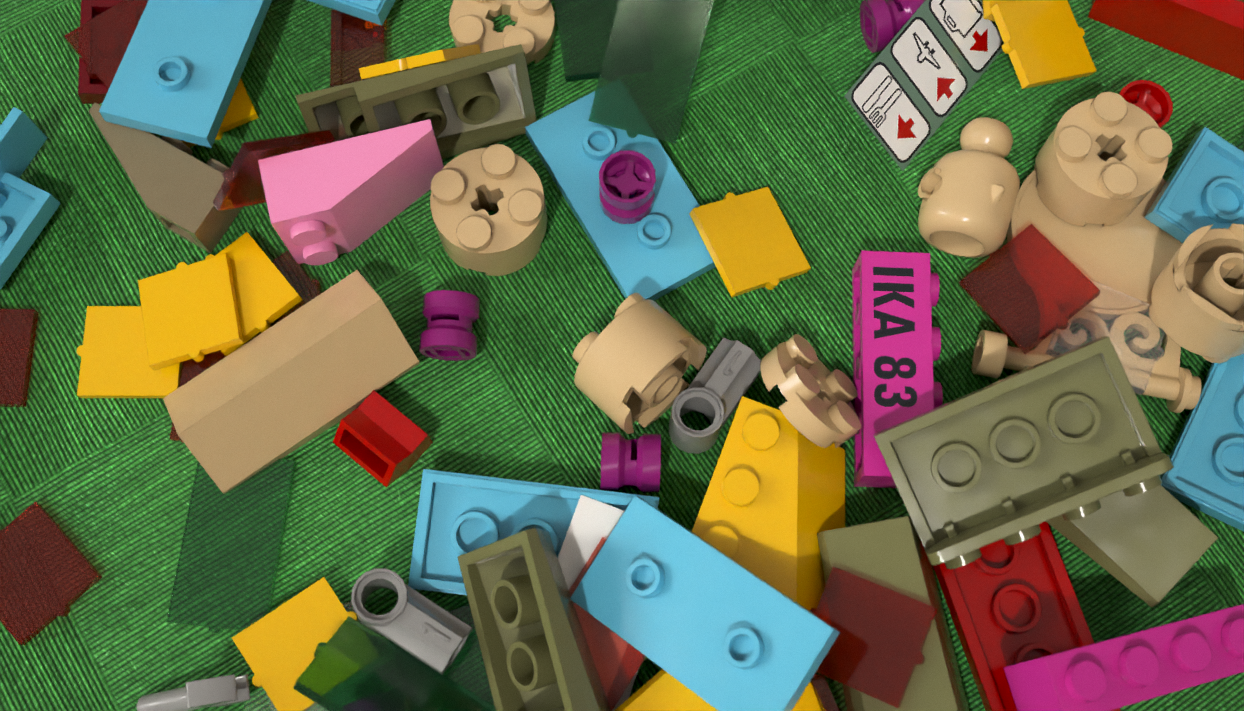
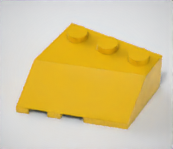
[692,396,845,627]

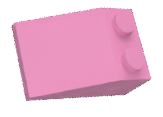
[258,119,444,265]

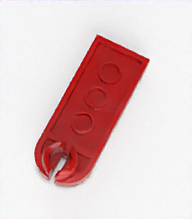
[933,521,1121,711]

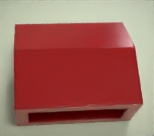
[332,390,433,488]

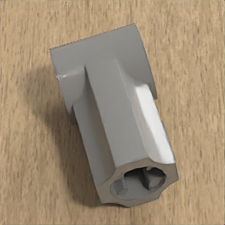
[669,337,761,454]
[351,568,472,675]

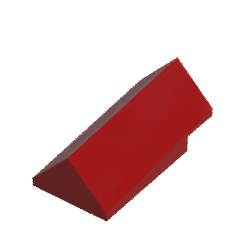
[1087,0,1244,80]

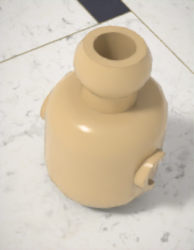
[918,117,1020,258]

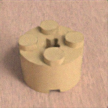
[1034,92,1173,227]
[430,144,547,276]
[1149,223,1244,363]
[572,293,707,434]

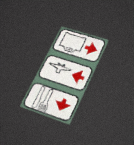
[844,0,1004,171]

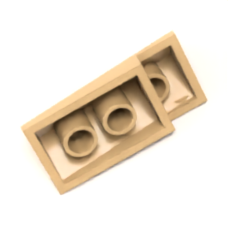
[163,270,420,495]

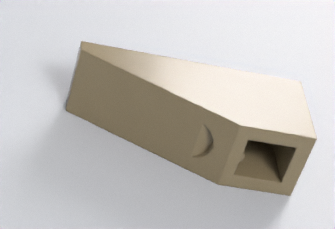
[89,103,248,254]

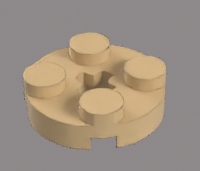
[449,0,556,65]
[760,334,861,448]

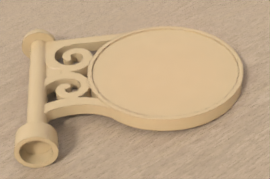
[972,169,1202,413]

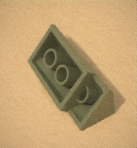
[295,44,537,159]
[1022,365,1218,608]
[817,516,969,711]
[458,528,611,711]

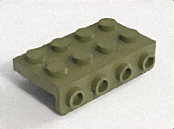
[873,336,1174,569]

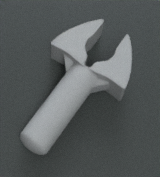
[137,674,250,711]

